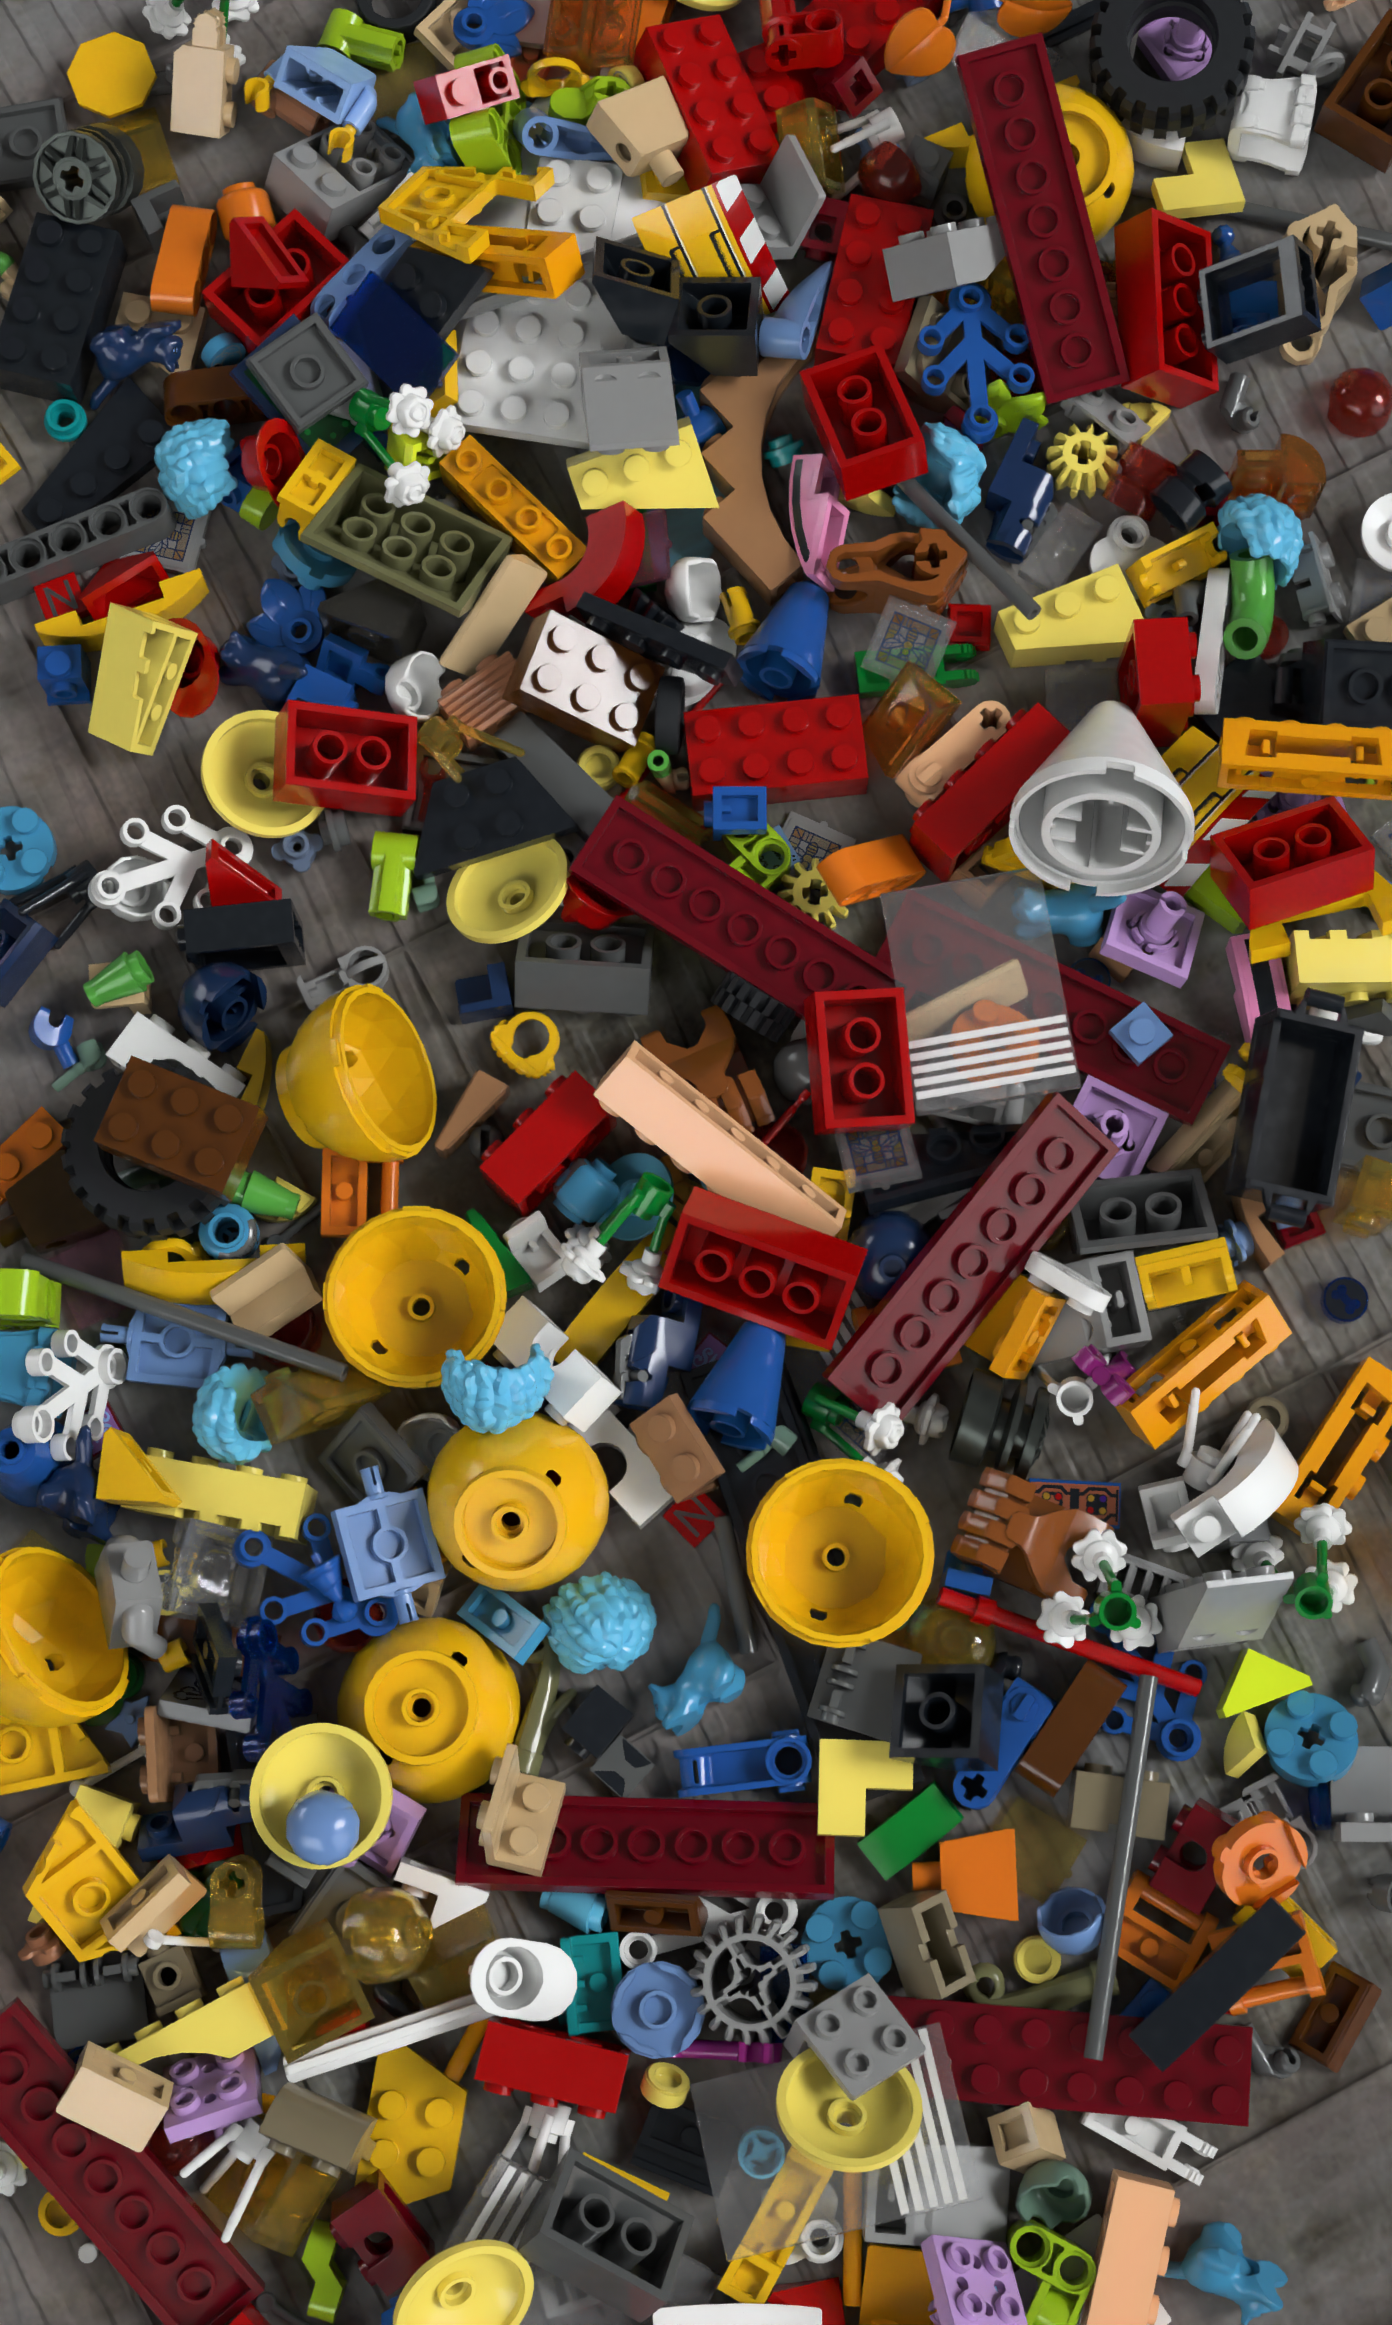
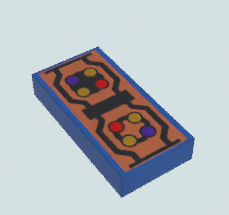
[1028,1478,1121,1530]

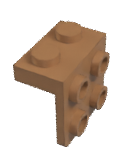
[629,1393,726,1504]
[137,1706,222,1803]

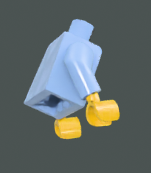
[244,45,377,163]

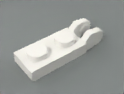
[1079,2112,1218,2186]

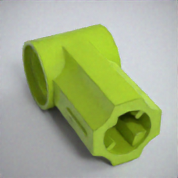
[316,8,406,72]
[368,831,421,922]

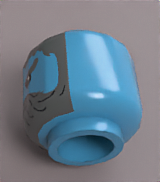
[553,1157,619,1225]
[198,1203,261,1260]

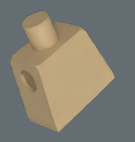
[586,75,689,187]

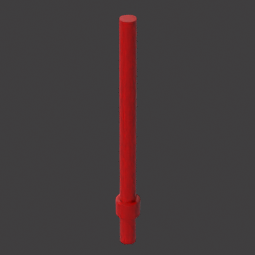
[936,1586,1202,1697]

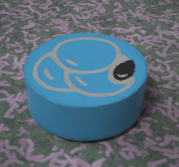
[201,332,246,368]

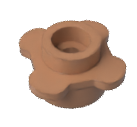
[18,1922,67,1966]

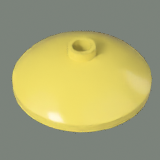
[200,710,324,838]
[446,839,571,944]
[249,1723,393,1870]
[776,2047,923,2173]
[393,2239,534,2325]

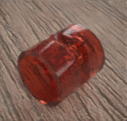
[1101,440,1177,522]

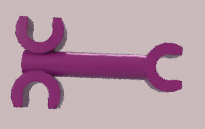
[1071,1344,1138,1407]
[669,2039,783,2064]

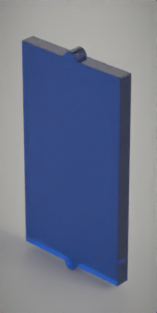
[330,271,460,398]

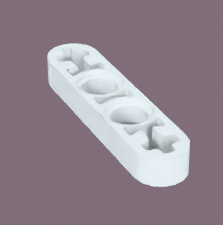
[1194,568,1232,715]

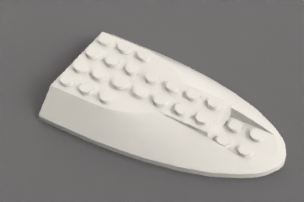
[453,66,676,450]

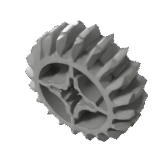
[689,1913,818,2046]

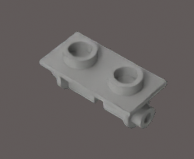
[1060,389,1151,459]
[1292,531,1346,627]

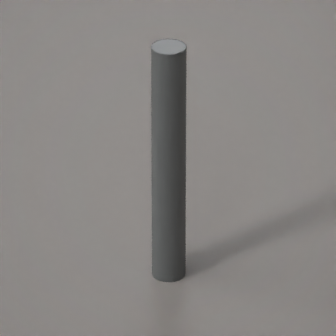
[713,1515,758,1655]

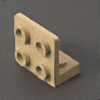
[476,1743,566,1877]

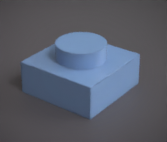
[1109,1002,1173,1066]

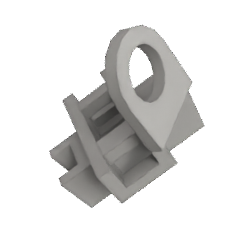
[1266,11,1348,89]

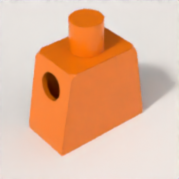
[912,1828,1019,1921]

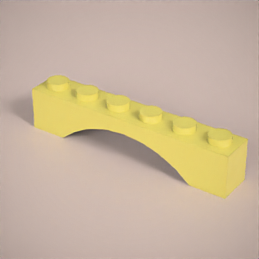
[18,1975,285,2170]

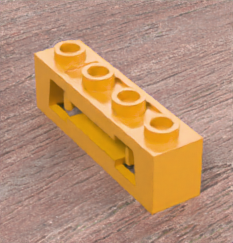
[410,224,585,299]
[439,434,587,585]
[1217,717,1392,800]
[1115,1280,1292,1450]
[1270,1356,1392,1537]

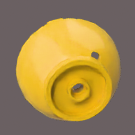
[965,82,1134,243]
[275,983,437,1162]
[323,1206,507,1389]
[426,1412,609,1592]
[746,1458,935,1648]
[0,1546,129,1728]
[337,1617,521,1803]

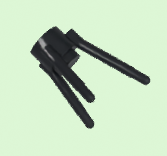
[9,860,103,949]

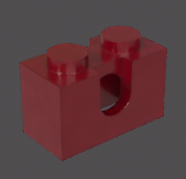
[1148,1798,1240,1916]
[329,2169,435,2297]

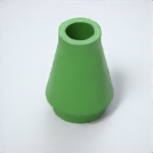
[83,950,154,1007]
[230,1169,301,1221]

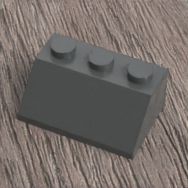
[515,918,655,1017]
[1065,1168,1218,1255]
[517,2147,695,2323]

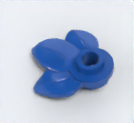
[453,0,535,58]
[246,578,327,655]

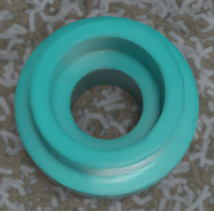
[44,399,87,442]
[762,433,804,468]

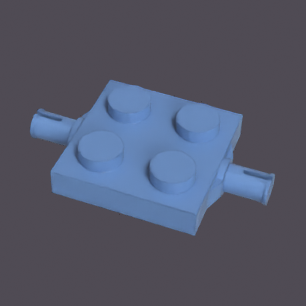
[100,1303,256,1390]
[330,1465,446,1625]

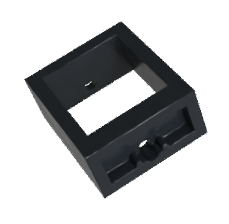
[1197,234,1322,365]
[177,898,306,971]

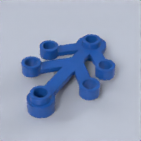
[917,283,1035,444]
[232,1513,399,1648]
[1075,1601,1208,1761]

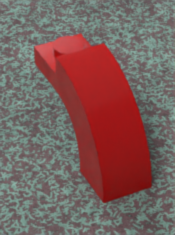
[525,500,645,624]

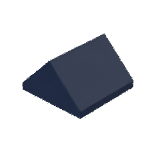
[0,898,59,1008]

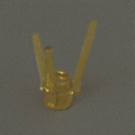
[417,715,525,783]

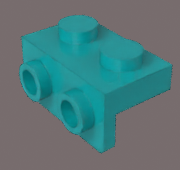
[558,1931,623,2036]

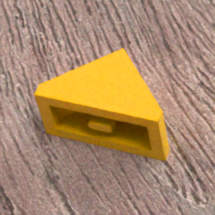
[96,1427,182,1508]

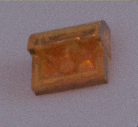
[543,0,643,77]
[1228,434,1326,521]

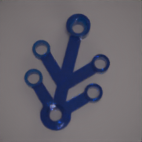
[229,1616,313,1762]

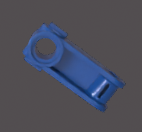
[953,1676,1058,1810]
[673,1729,812,1798]

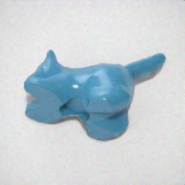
[376,92,465,174]
[1011,883,1127,948]
[648,1603,745,1737]
[1157,2221,1288,2325]

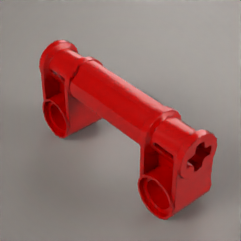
[758,0,844,72]

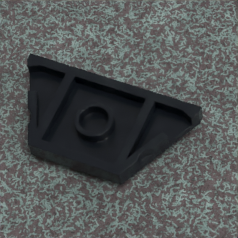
[359,246,495,398]
[414,756,579,881]

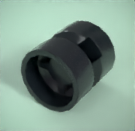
[1149,449,1233,534]

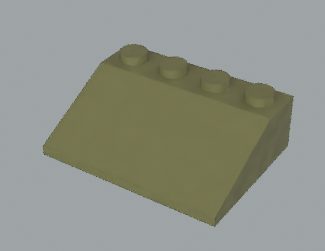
[300,463,514,618]

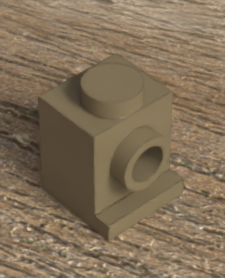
[138,1945,210,2018]

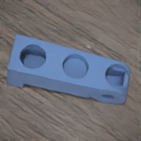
[310,225,414,338]

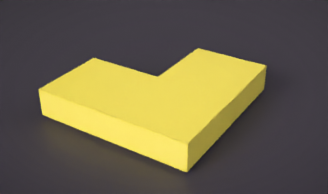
[1151,138,1246,219]
[817,1739,913,1837]

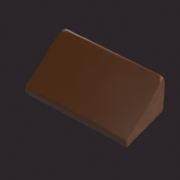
[605,1890,708,1937]
[1287,1961,1382,2073]

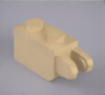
[170,7,240,139]

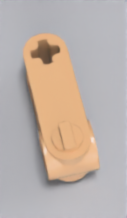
[895,700,1011,808]

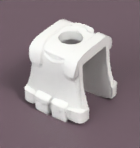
[1227,74,1317,176]

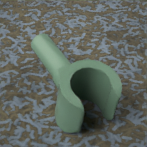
[412,877,440,913]
[51,1039,107,1093]
[736,1425,798,1473]

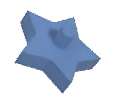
[105,1696,150,1748]

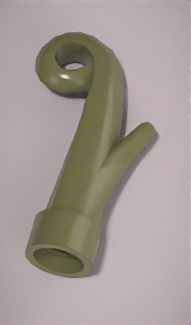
[513,1635,577,1776]
[963,1960,1120,2010]

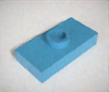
[456,1584,551,1666]

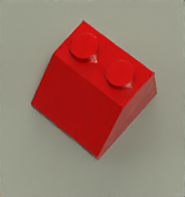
[738,42,838,146]

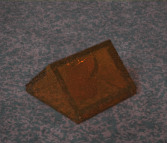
[862,660,962,779]

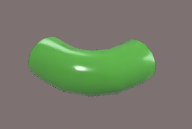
[1223,548,1275,660]

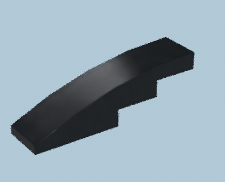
[1129,1896,1306,2072]

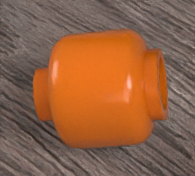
[216,182,276,242]

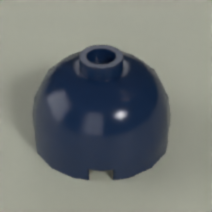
[178,962,267,1053]
[848,1211,932,1301]

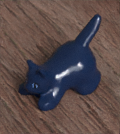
[89,319,183,411]
[218,631,311,712]
[36,1425,121,1546]

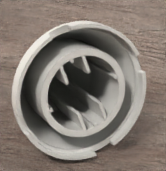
[1009,701,1195,897]

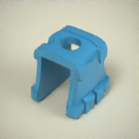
[0,1327,77,1419]

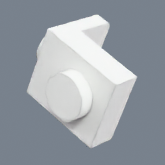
[503,1211,567,1293]
[1138,1476,1189,1552]

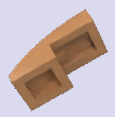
[1231,1196,1285,1271]

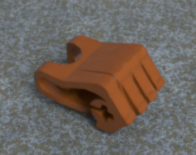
[825,528,969,628]
[640,1005,775,1133]
[950,1467,1114,1603]

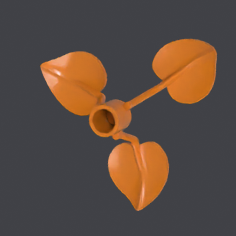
[884,0,1073,77]

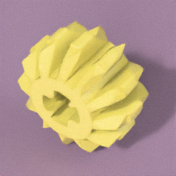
[1045,423,1119,499]
[777,858,849,930]

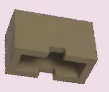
[1065,1762,1171,1841]
[877,1890,977,1999]

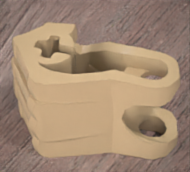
[1273,204,1357,366]

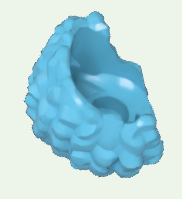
[154,418,238,520]
[892,422,987,529]
[1216,493,1304,590]
[441,1343,555,1434]
[192,1363,286,1465]
[542,1571,657,1674]

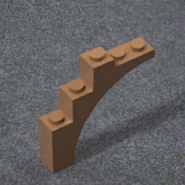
[700,332,819,607]

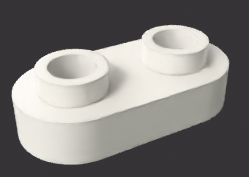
[1024,1251,1112,1316]

